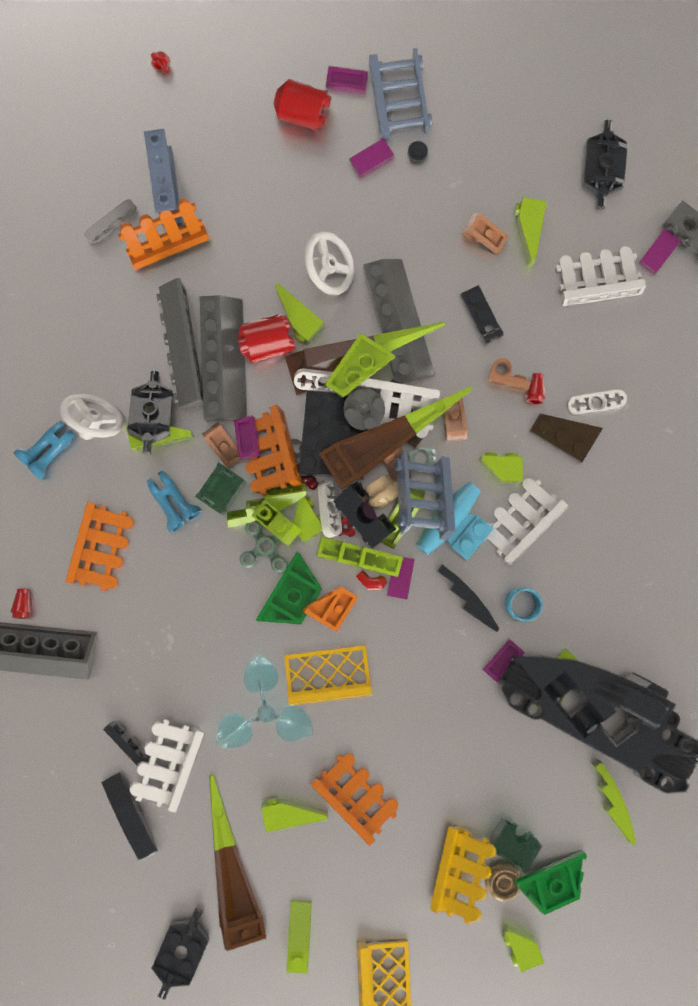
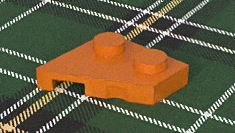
[302,585,358,632]

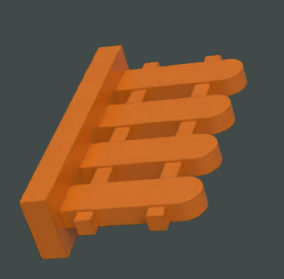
[118,199,210,270]
[245,405,302,496]
[65,502,134,591]
[309,754,398,846]

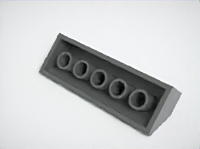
[363,259,435,384]
[157,278,203,410]
[199,295,247,422]
[0,622,97,680]

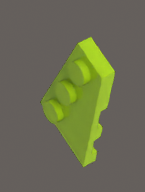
[325,333,395,397]

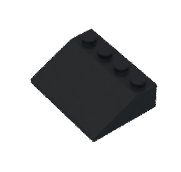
[299,390,370,480]

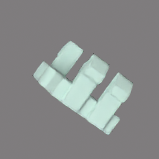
[407,447,436,465]

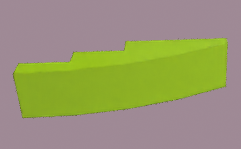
[227,483,306,528]
[316,536,403,577]
[592,759,636,846]

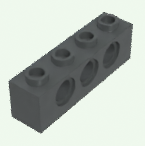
[663,200,698,252]

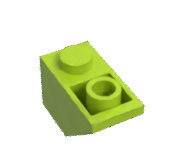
[480,452,523,483]
[293,497,322,543]
[251,500,302,546]
[502,925,545,973]

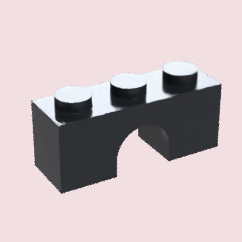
[333,481,396,549]

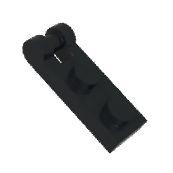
[460,285,504,344]
[103,721,150,766]

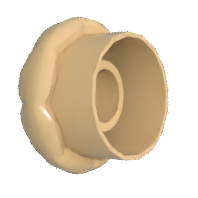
[365,475,398,508]
[485,863,522,901]

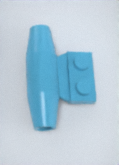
[416,482,494,560]

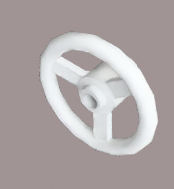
[304,231,355,295]
[59,394,125,440]

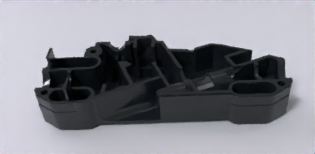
[498,655,698,794]

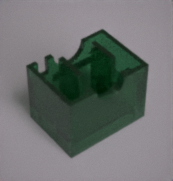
[195,462,247,516]
[489,817,542,874]

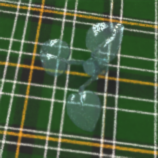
[216,655,313,748]

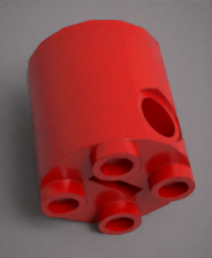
[273,79,332,132]
[237,313,296,363]

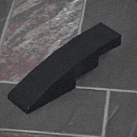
[437,564,499,632]
[101,772,158,861]

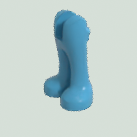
[13,421,75,480]
[146,470,202,533]

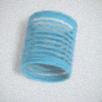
[505,588,543,622]

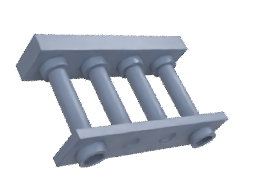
[369,48,433,140]
[144,128,183,228]
[394,451,456,540]

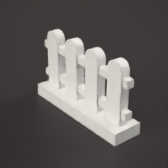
[556,246,646,307]
[358,378,440,438]
[484,478,568,566]
[129,719,204,813]

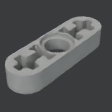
[84,199,137,244]

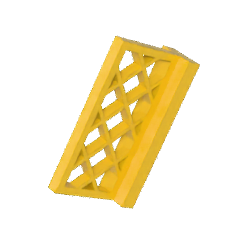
[284,645,372,706]
[357,940,411,1006]

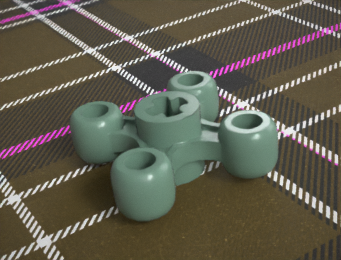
[239,520,287,573]

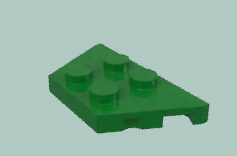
[256,552,322,625]
[513,851,587,915]

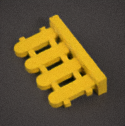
[430,826,496,924]

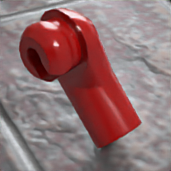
[356,570,387,590]

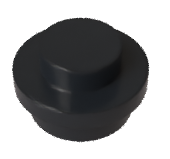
[408,141,428,162]

